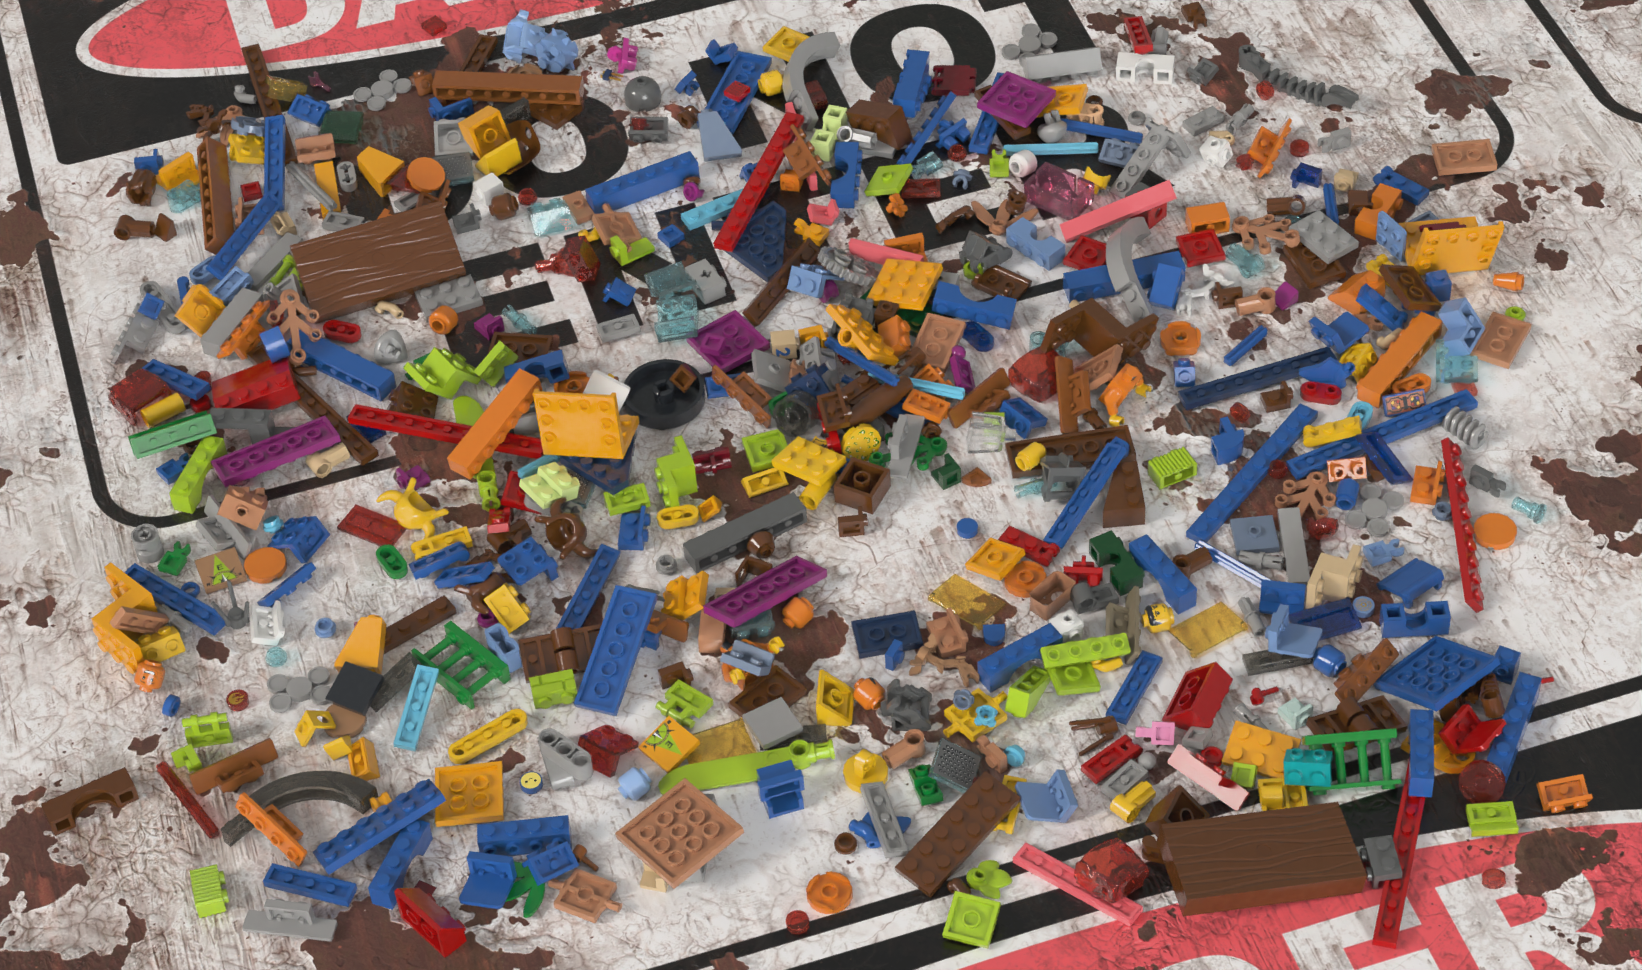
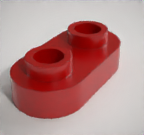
[323,320,362,343]
[1300,381,1342,405]

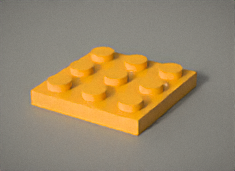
[866,258,943,311]
[435,761,504,827]

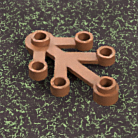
[1232,214,1300,255]
[267,289,322,365]
[1275,472,1336,522]

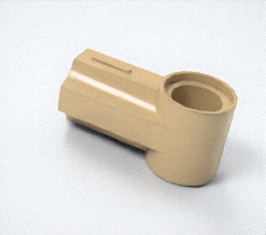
[306,443,350,478]

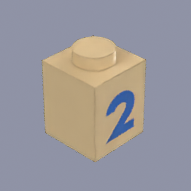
[770,329,800,359]

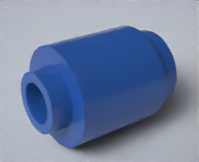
[1336,478,1360,510]

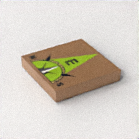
[194,547,247,594]

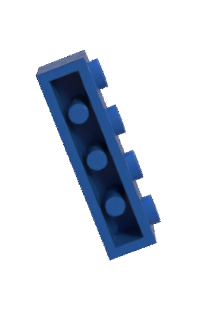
[477,815,572,856]

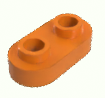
[1392,373,1431,394]

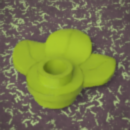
[966,860,1012,899]

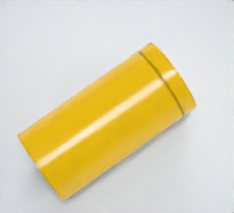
[140,392,186,428]
[799,474,837,510]

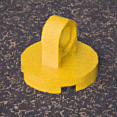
[843,749,888,793]

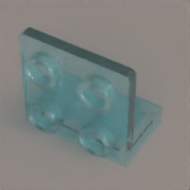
[1436,339,1478,384]

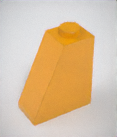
[357,146,407,198]
[334,615,387,674]

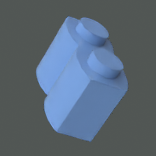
[485,623,522,673]

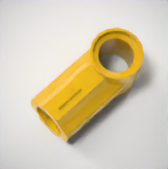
[1110,781,1156,823]

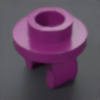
[683,182,705,201]

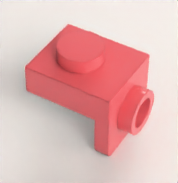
[807,199,839,226]

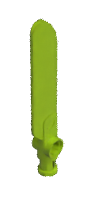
[453,396,501,512]
[658,739,835,795]

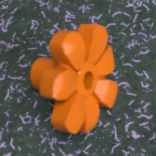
[886,193,908,217]

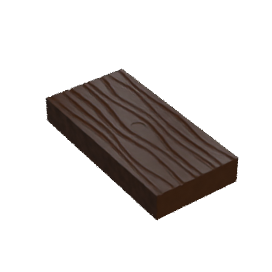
[290,201,466,324]
[1157,802,1367,916]

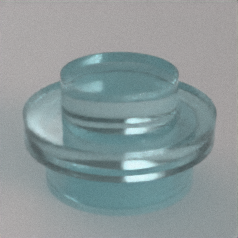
[265,647,287,667]

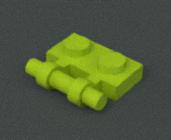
[655,679,714,729]
[182,712,233,748]

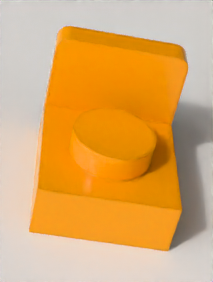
[798,325,829,349]

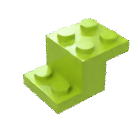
[403,347,482,400]
[654,435,698,508]

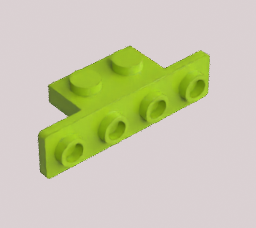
[1040,633,1131,669]

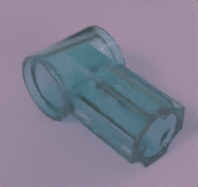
[1226,243,1265,278]

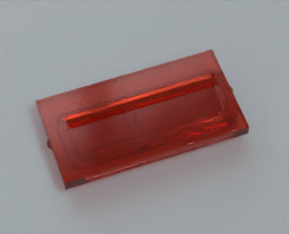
[337,504,407,546]

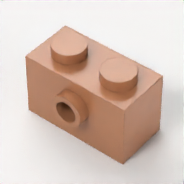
[217,485,268,530]

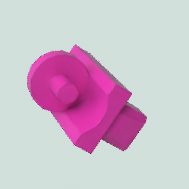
[607,38,638,74]

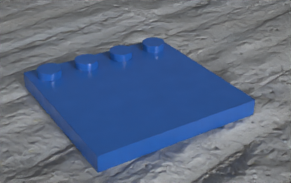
[1374,636,1500,712]

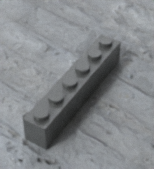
[683,492,807,574]

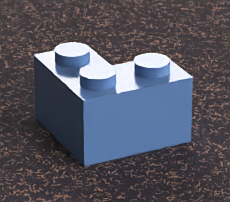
[1438,297,1485,358]

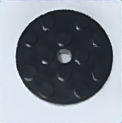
[624,359,705,430]

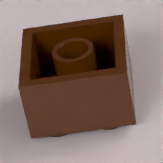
[834,457,891,515]

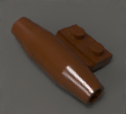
[841,373,913,430]

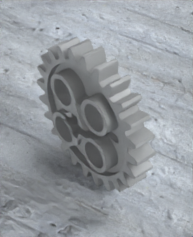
[817,246,879,287]

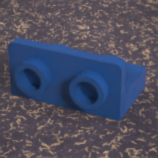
[287,94,334,128]
[999,397,1048,439]
[618,506,651,551]
[1259,579,1306,618]
[522,841,579,886]

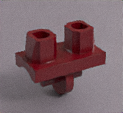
[692,446,732,474]

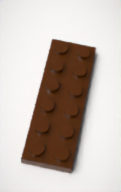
[1005,425,1136,479]
[895,771,1021,898]

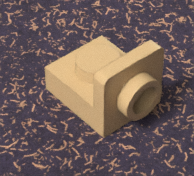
[1334,168,1359,192]

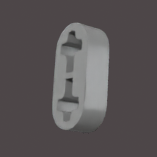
[337,161,358,192]

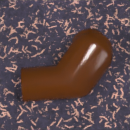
[290,362,317,377]
[947,878,971,895]

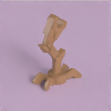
[909,633,980,687]

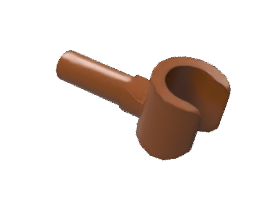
[573,844,599,872]

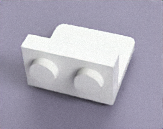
[583,370,630,412]

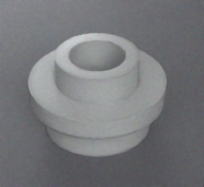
[656,555,677,575]

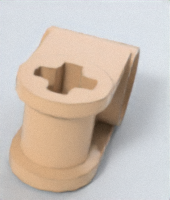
[1066,103,1104,126]

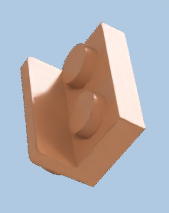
[926,607,969,659]

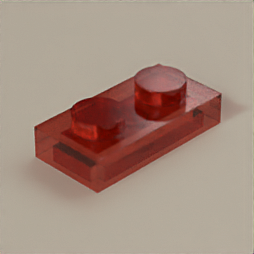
[902,178,941,198]

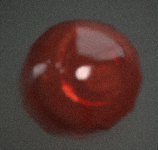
[1305,517,1339,540]

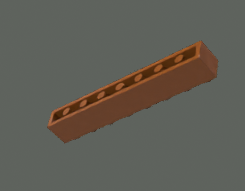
[432,70,584,105]
[197,136,235,255]

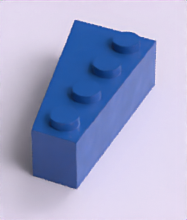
[893,49,932,118]

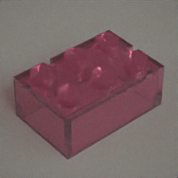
[1024,162,1094,221]

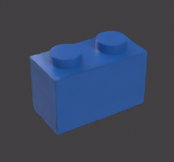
[1147,263,1185,311]

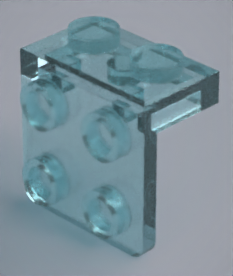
[527,198,573,237]
[644,261,697,299]
[729,609,776,641]

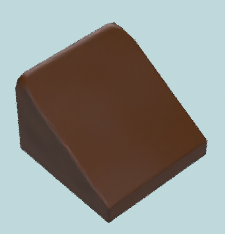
[154,213,177,242]
[669,363,697,393]
[1364,454,1390,482]

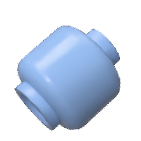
[617,767,652,801]

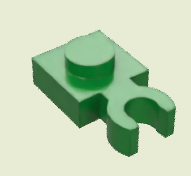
[157,541,191,576]

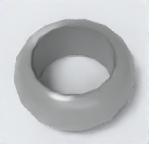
[1128,111,1146,125]

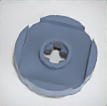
[231,116,265,137]

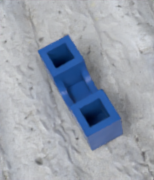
[504,349,570,384]
[1379,601,1451,638]

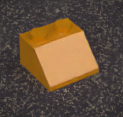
[458,105,511,160]

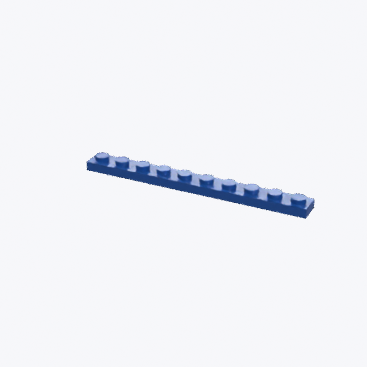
[1286,389,1478,480]
[1186,403,1318,543]

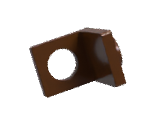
[1347,190,1373,216]
[735,555,773,587]

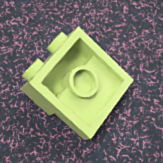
[519,462,580,509]

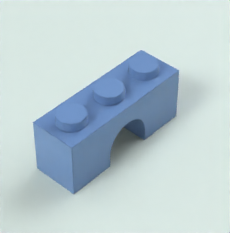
[1006,217,1065,271]

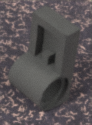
[1070,582,1119,614]

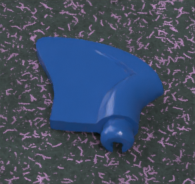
[1298,357,1355,389]
[849,812,911,849]

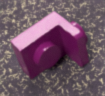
[474,313,505,340]
[396,465,430,491]

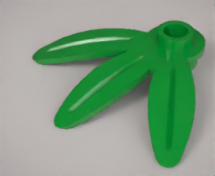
[505,861,545,918]

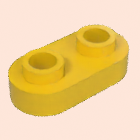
[657,505,699,529]

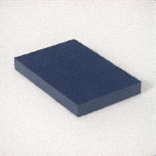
[851,610,924,659]

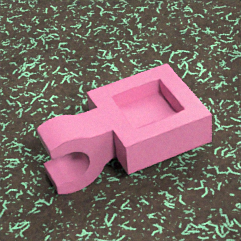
[1136,721,1175,745]

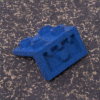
[267,516,330,563]

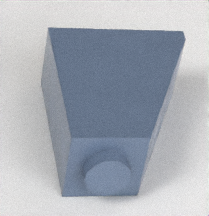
[697,109,742,162]

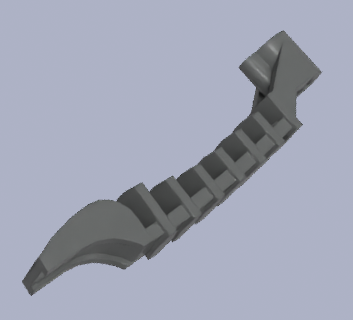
[1239,45,1359,109]

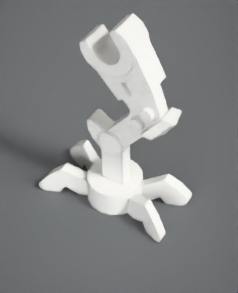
[1176,264,1234,316]

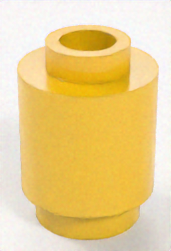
[1015,442,1046,471]

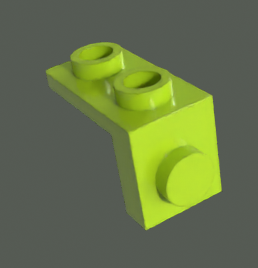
[609,235,655,266]

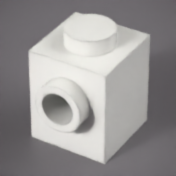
[473,173,504,206]

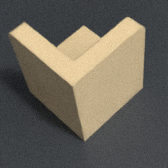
[640,862,669,893]

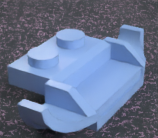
[502,9,545,64]

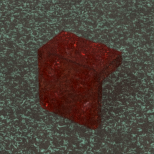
[578,725,639,778]

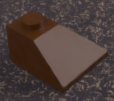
[1145,785,1210,837]

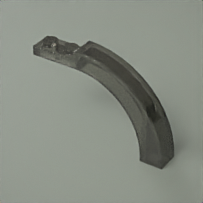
[221,770,378,847]

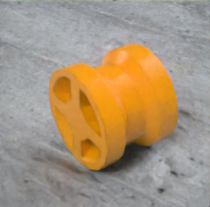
[369,791,392,812]

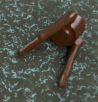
[883,347,926,378]
[1069,716,1118,756]

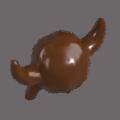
[535,498,598,560]
[454,572,516,614]

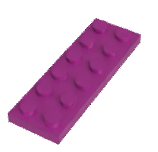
[211,416,341,488]
[703,555,827,628]

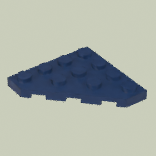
[723,201,787,283]
[559,431,637,495]

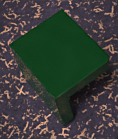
[931,453,961,490]

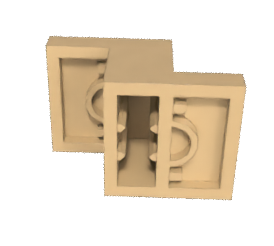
[1305,544,1364,614]

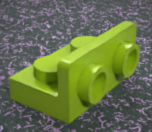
[473,341,519,387]
[603,483,651,516]

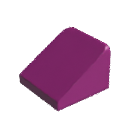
[1275,281,1299,310]

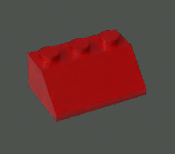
[1161,662,1233,731]
[394,888,467,958]

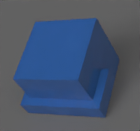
[756,760,805,819]

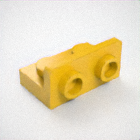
[1339,343,1377,383]
[483,583,531,634]

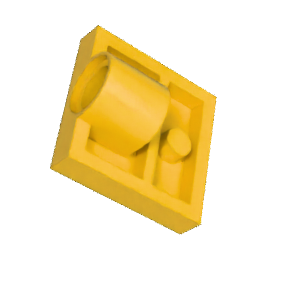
[228,134,265,164]
[1257,778,1308,811]

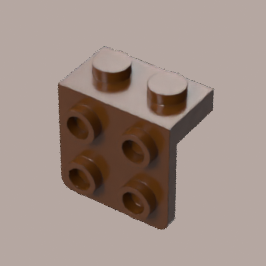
[387,381,438,419]

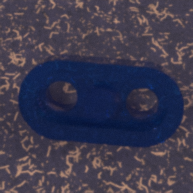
[962,321,994,352]

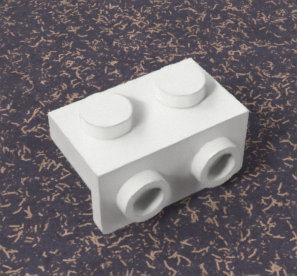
[249,600,285,646]

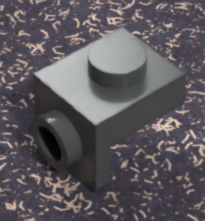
[1187,57,1219,86]

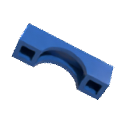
[830,142,863,209]
[932,281,1017,330]
[1129,534,1197,615]
[977,623,1063,693]
[1408,709,1434,797]
[368,819,433,910]

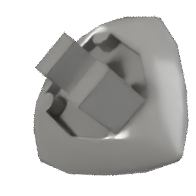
[1037,110,1068,143]
[374,330,408,364]

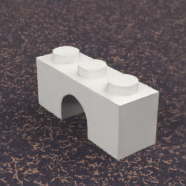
[1116,52,1175,85]

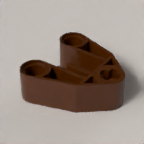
[1438,672,1505,722]

